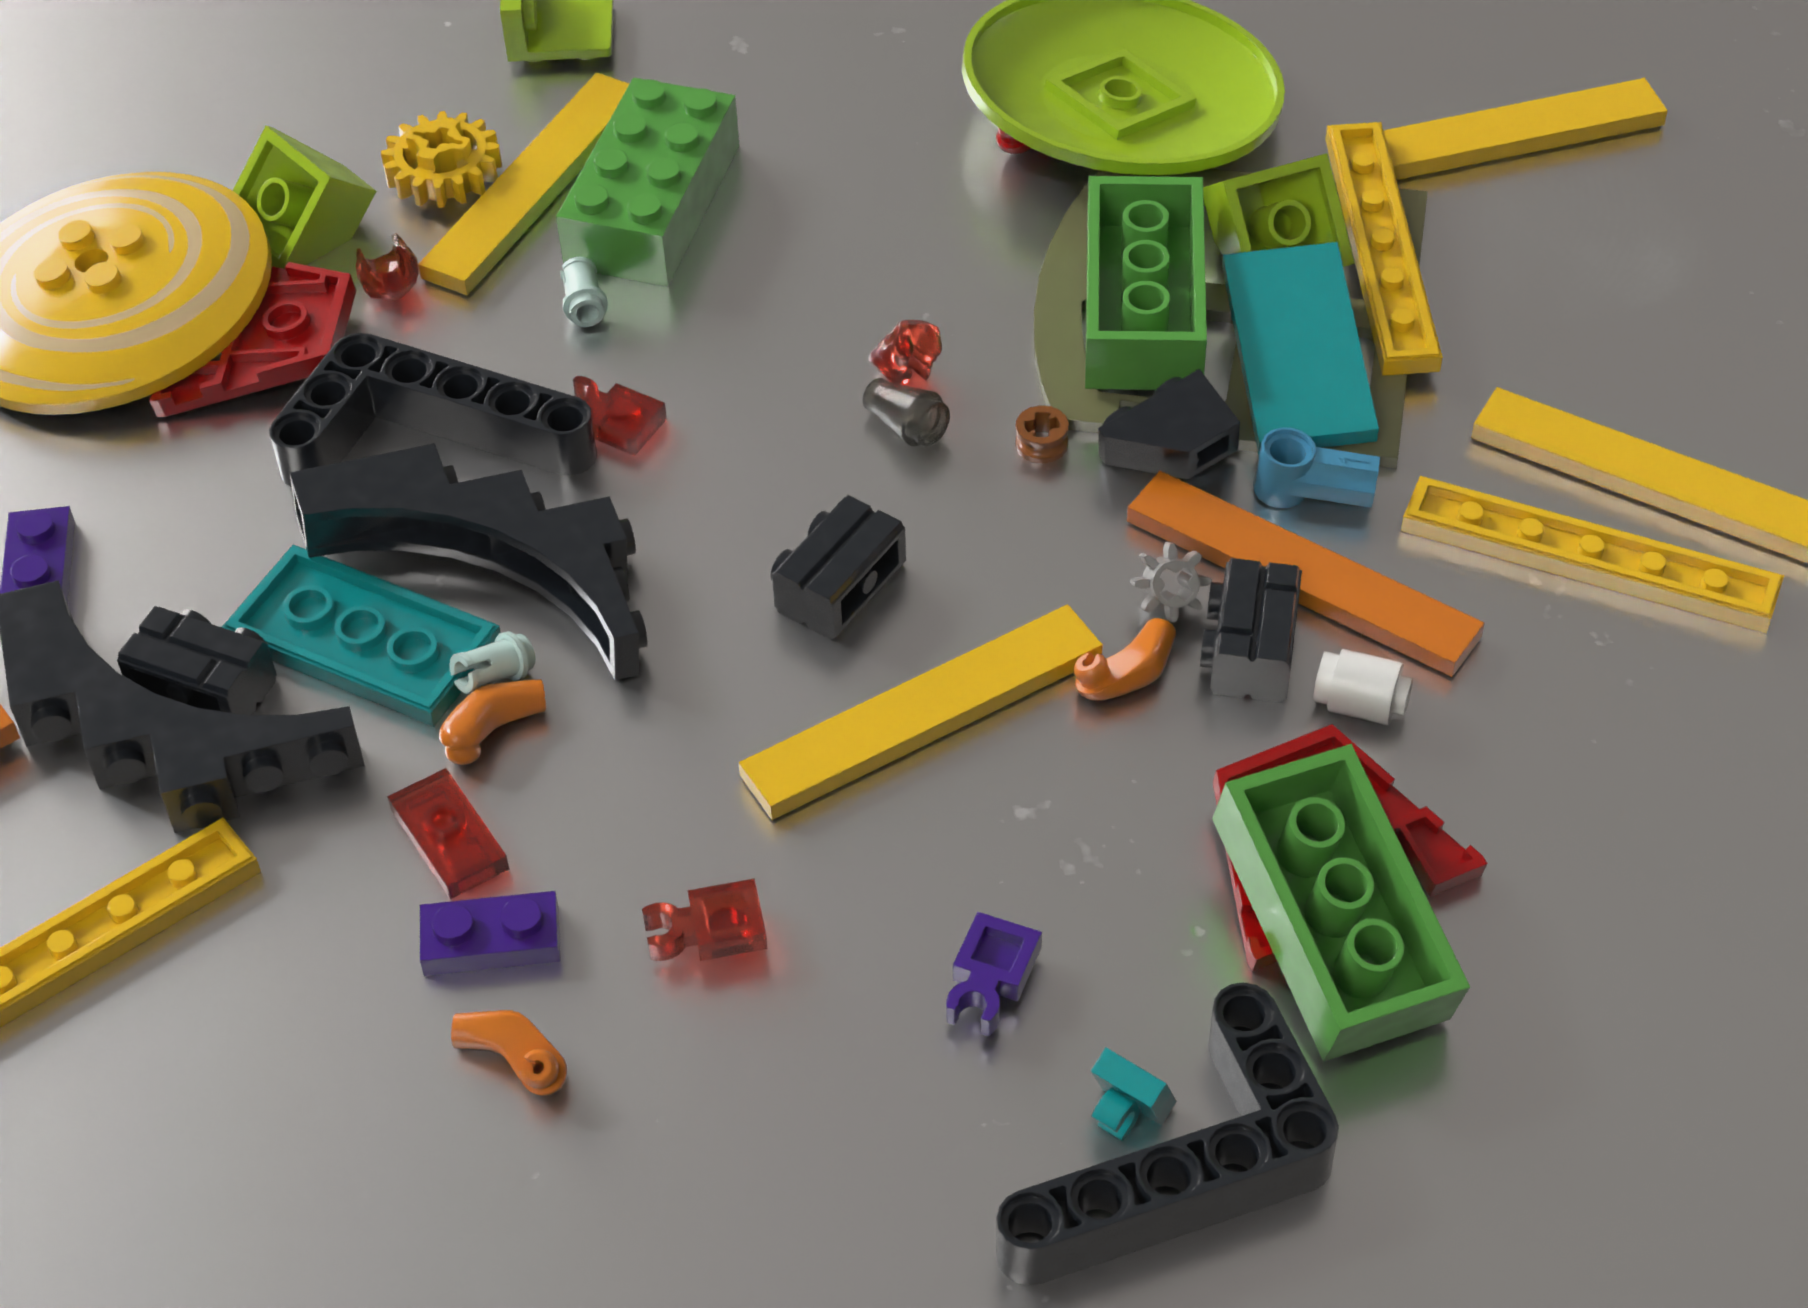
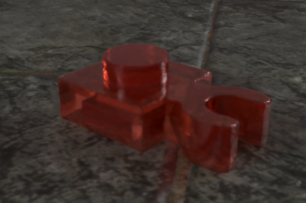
[572,376,667,456]
[642,878,768,961]

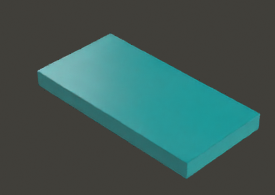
[1222,242,1379,454]
[222,544,501,727]

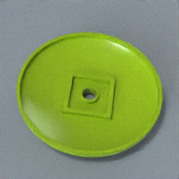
[962,0,1285,175]

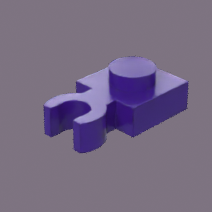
[946,911,1042,1037]

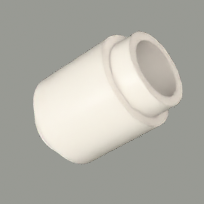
[1313,649,1413,725]

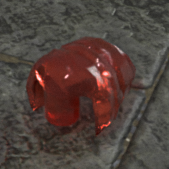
[355,233,419,301]
[869,320,942,387]

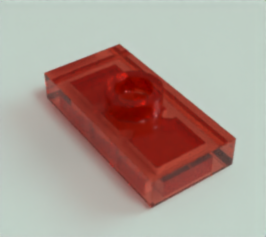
[387,768,510,900]

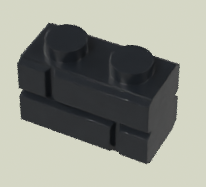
[770,495,906,640]
[1200,558,1302,703]
[117,606,277,715]

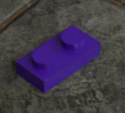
[0,506,75,604]
[420,891,561,976]

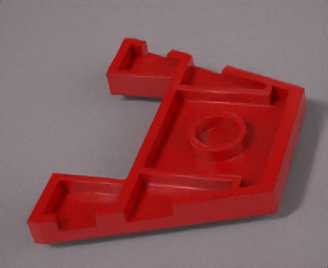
[149,262,357,417]
[1212,724,1488,972]

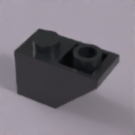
[1098,369,1240,479]

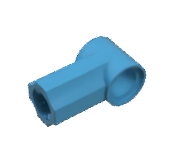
[1253,428,1380,508]

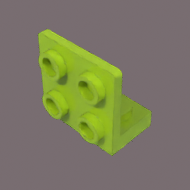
[500,0,614,62]

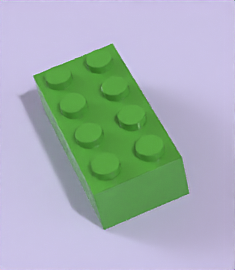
[556,77,740,287]
[1085,176,1207,390]
[1212,744,1470,1062]

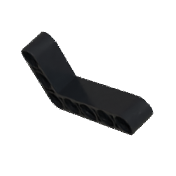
[269,333,597,487]
[996,982,1339,1285]

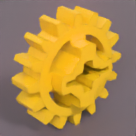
[381,111,502,208]

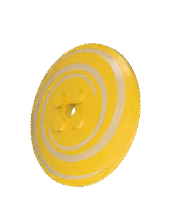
[0,172,272,415]

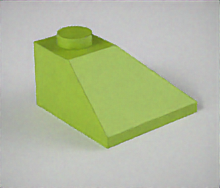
[232,125,377,269]
[1203,153,1355,267]

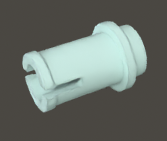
[560,257,608,327]
[449,631,536,693]

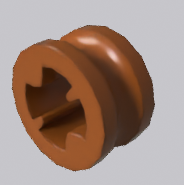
[1015,405,1069,464]

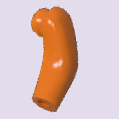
[1074,618,1176,701]
[439,679,546,765]
[451,1010,567,1096]

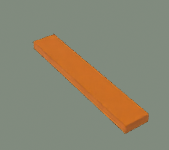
[1127,470,1485,677]

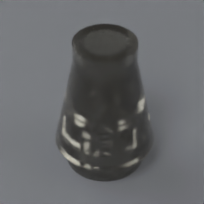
[862,378,950,446]

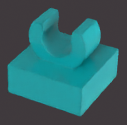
[1090,1047,1177,1142]

